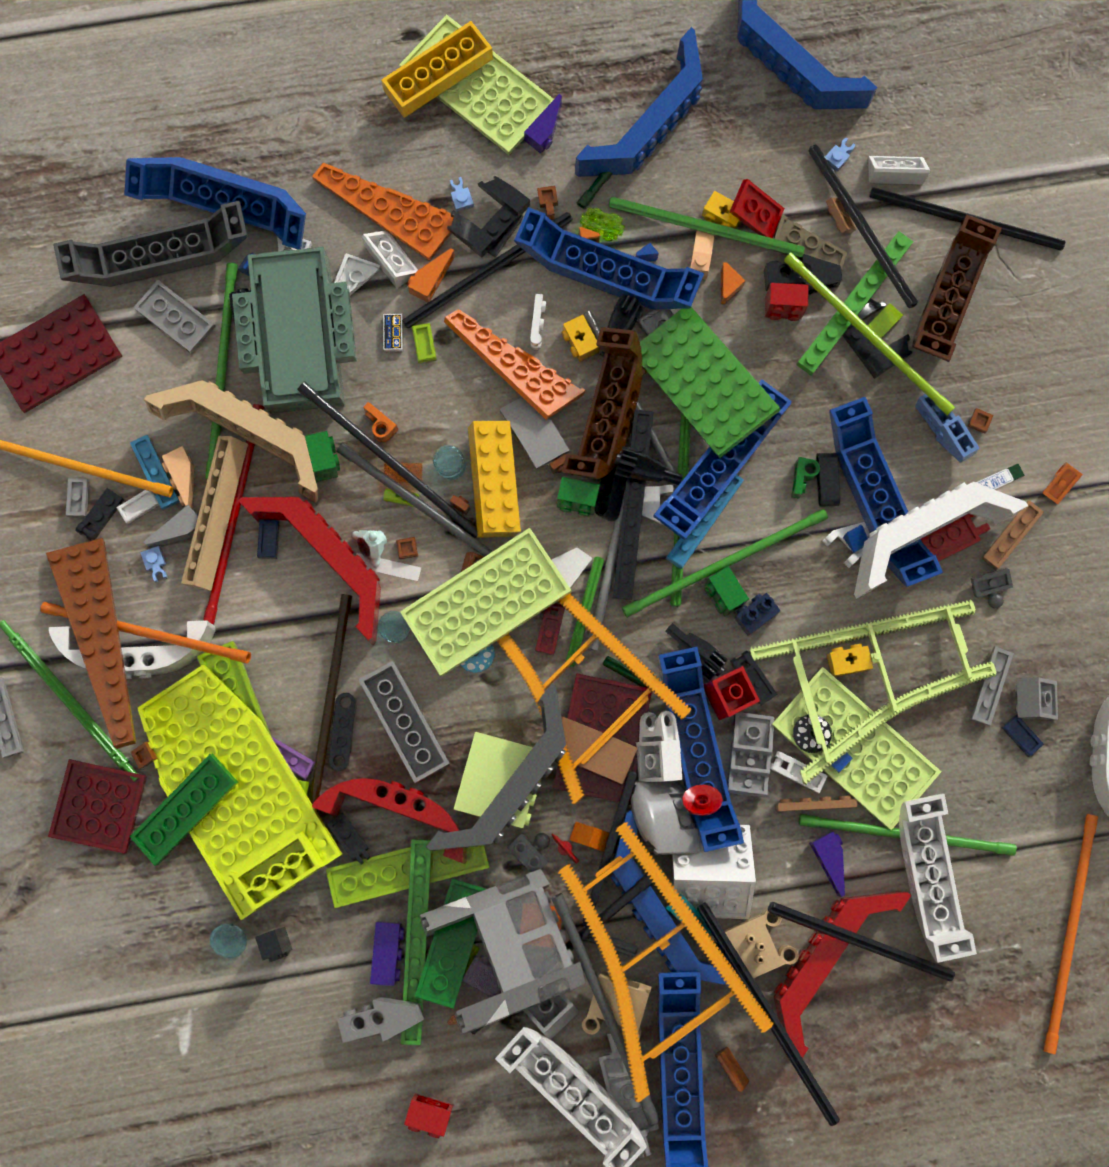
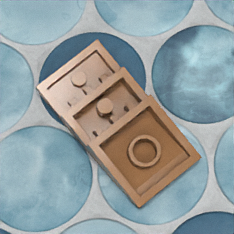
[561,716,637,784]

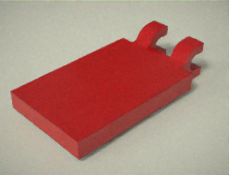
[921,514,991,562]

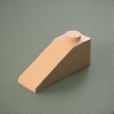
[690,230,714,280]

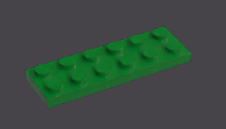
[130,754,239,866]
[415,878,486,1009]

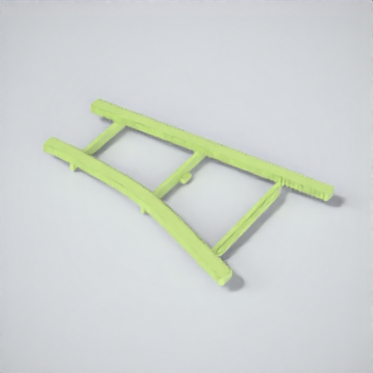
[750,599,996,785]

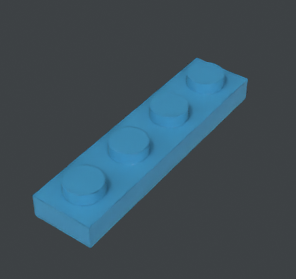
[130,435,180,510]

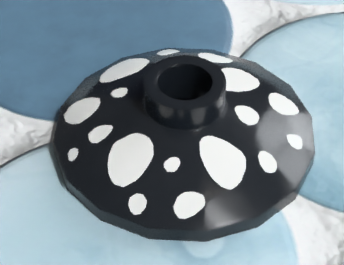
[793,714,832,753]

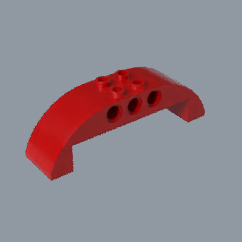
[312,778,467,864]

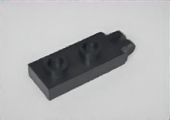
[327,813,371,865]

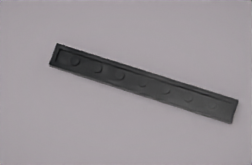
[582,771,637,926]

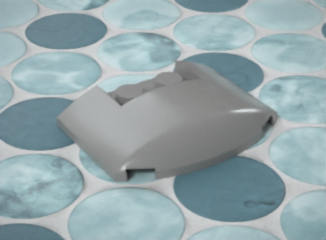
[631,781,699,855]

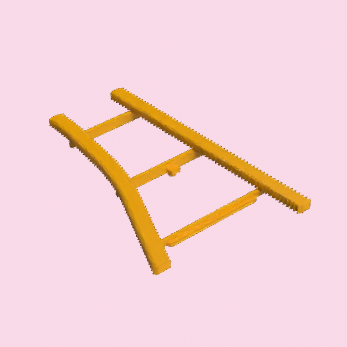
[497,593,691,805]
[558,822,773,1102]

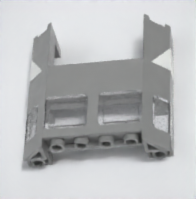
[419,869,585,1035]

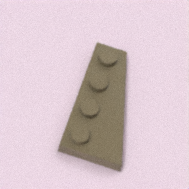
[773,214,847,270]

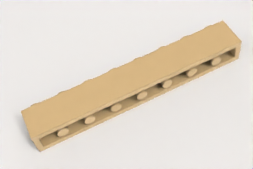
[181,436,248,591]

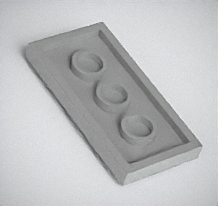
[133,280,216,354]

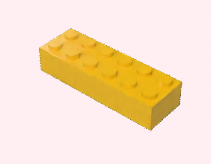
[381,21,493,118]
[468,421,521,538]

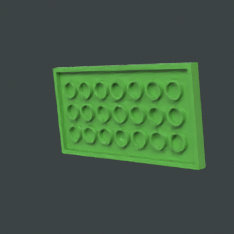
[640,307,781,458]

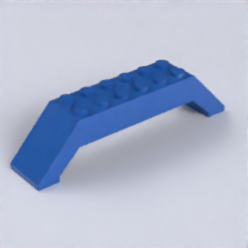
[737,0,878,109]
[575,27,703,177]
[124,157,306,249]
[514,207,704,310]
[653,379,792,540]
[829,397,943,587]
[658,647,744,852]
[610,810,741,985]
[657,972,708,1167]

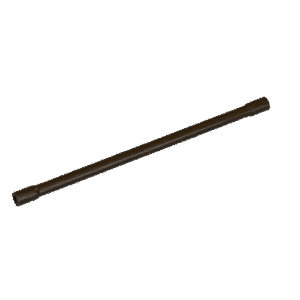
[309,594,353,813]

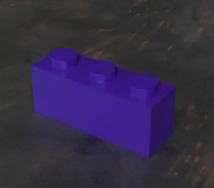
[370,921,405,986]

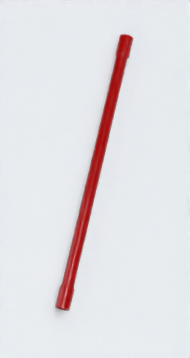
[203,404,264,625]

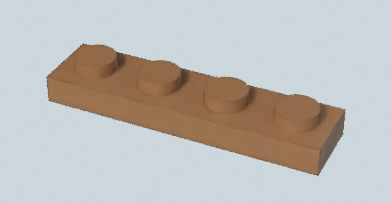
[982,500,1044,570]
[775,796,857,812]

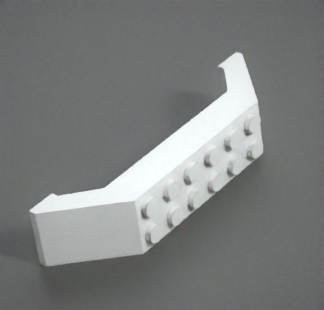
[854,482,1028,599]

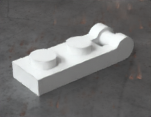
[530,294,546,350]
[770,751,828,793]

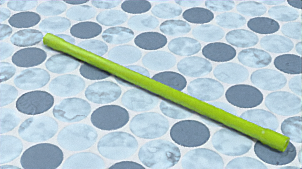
[784,253,955,416]

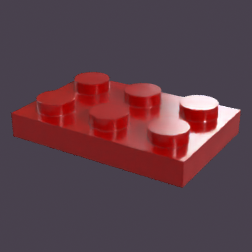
[730,179,785,238]

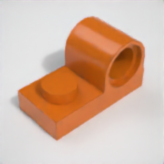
[363,402,398,443]
[1042,462,1083,504]

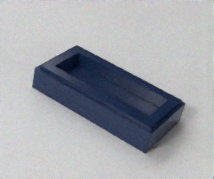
[257,520,279,559]
[1001,715,1044,757]

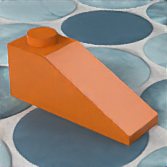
[407,248,455,303]

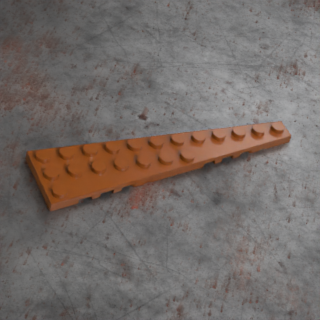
[46,538,136,749]

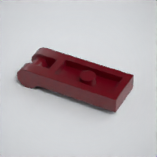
[535,603,565,656]

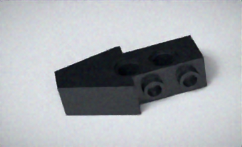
[764,254,842,295]

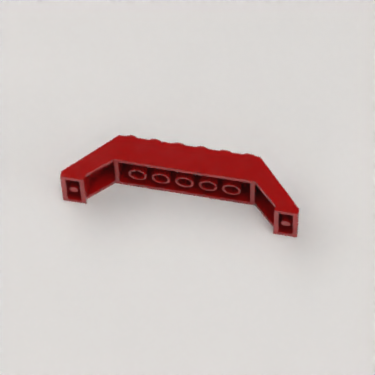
[238,497,381,645]
[774,891,911,1058]

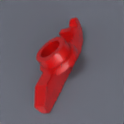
[551,833,579,864]

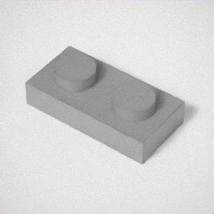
[66,478,89,517]

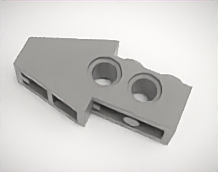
[337,997,424,1043]

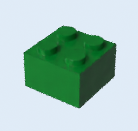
[305,431,340,482]
[557,477,600,517]
[704,566,749,617]

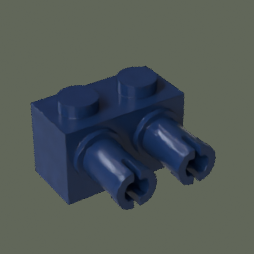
[734,593,781,636]

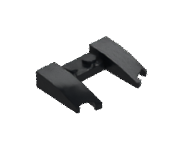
[447,176,530,258]
[833,298,913,379]

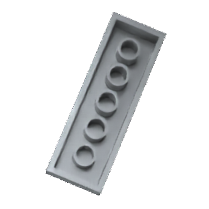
[359,661,451,784]

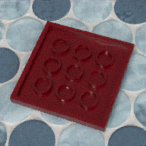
[48,759,147,854]

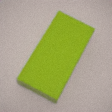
[868,303,903,338]
[412,323,437,363]

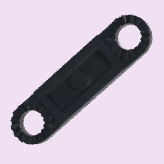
[329,693,356,771]

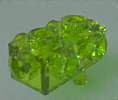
[580,207,625,242]

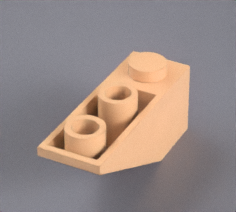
[162,446,195,509]

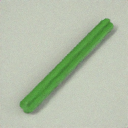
[566,557,604,667]

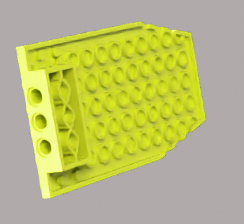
[138,665,343,920]

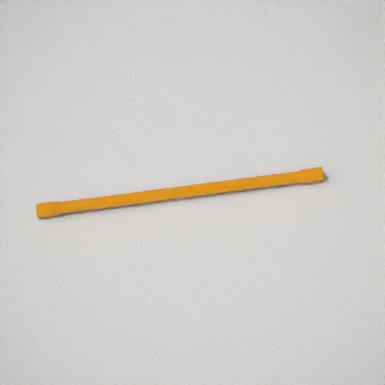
[0,440,174,498]

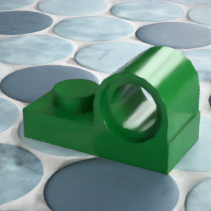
[791,457,820,499]

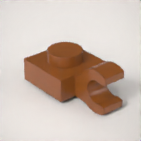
[537,186,558,220]

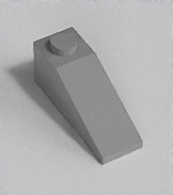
[143,505,198,548]

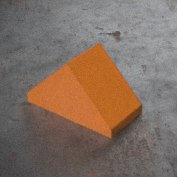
[721,262,746,304]
[570,821,609,852]

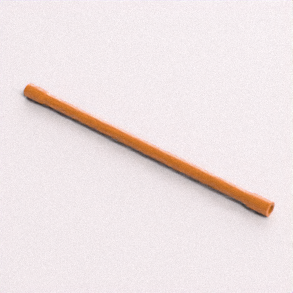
[40,602,251,664]
[1043,814,1098,1054]

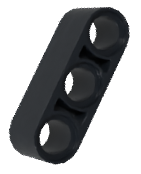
[816,453,840,507]
[595,465,627,522]

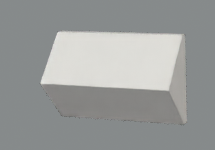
[868,156,930,185]
[362,231,418,289]

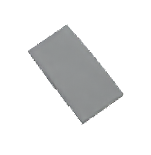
[499,397,569,470]
[728,712,774,798]

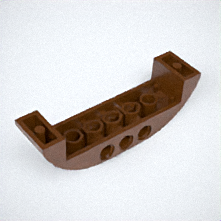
[912,214,1002,362]
[562,327,642,479]

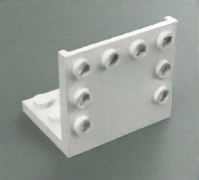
[670,823,756,919]

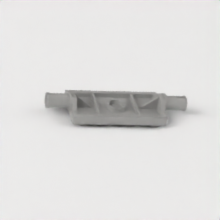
[598,1032,659,1158]

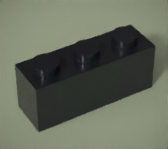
[255,927,293,962]

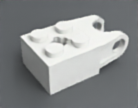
[636,711,682,782]

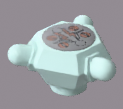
[352,530,387,567]

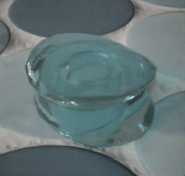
[433,445,466,480]
[378,611,411,643]
[210,924,247,958]

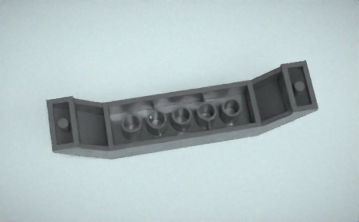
[53,201,248,287]
[426,683,566,851]

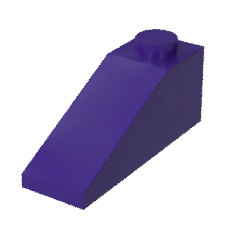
[524,94,562,154]
[809,832,845,897]

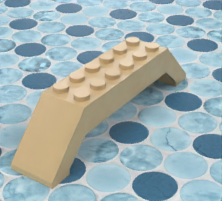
[144,380,318,503]

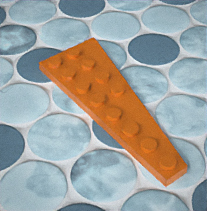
[312,163,453,261]
[444,309,586,420]

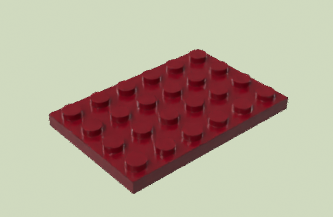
[0,294,122,413]
[553,673,652,805]

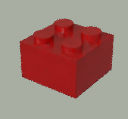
[765,283,808,321]
[704,666,760,720]
[404,1093,453,1138]

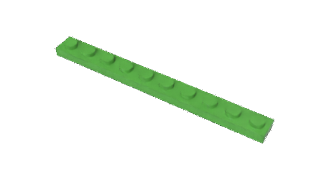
[796,231,914,376]
[401,839,431,1045]

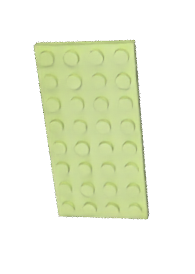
[399,14,554,155]
[400,528,572,677]
[772,667,942,830]

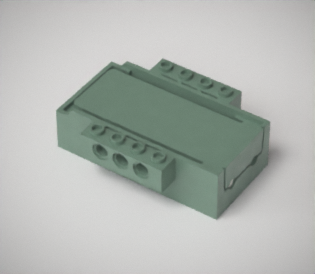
[232,247,357,414]

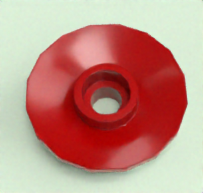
[682,784,723,816]

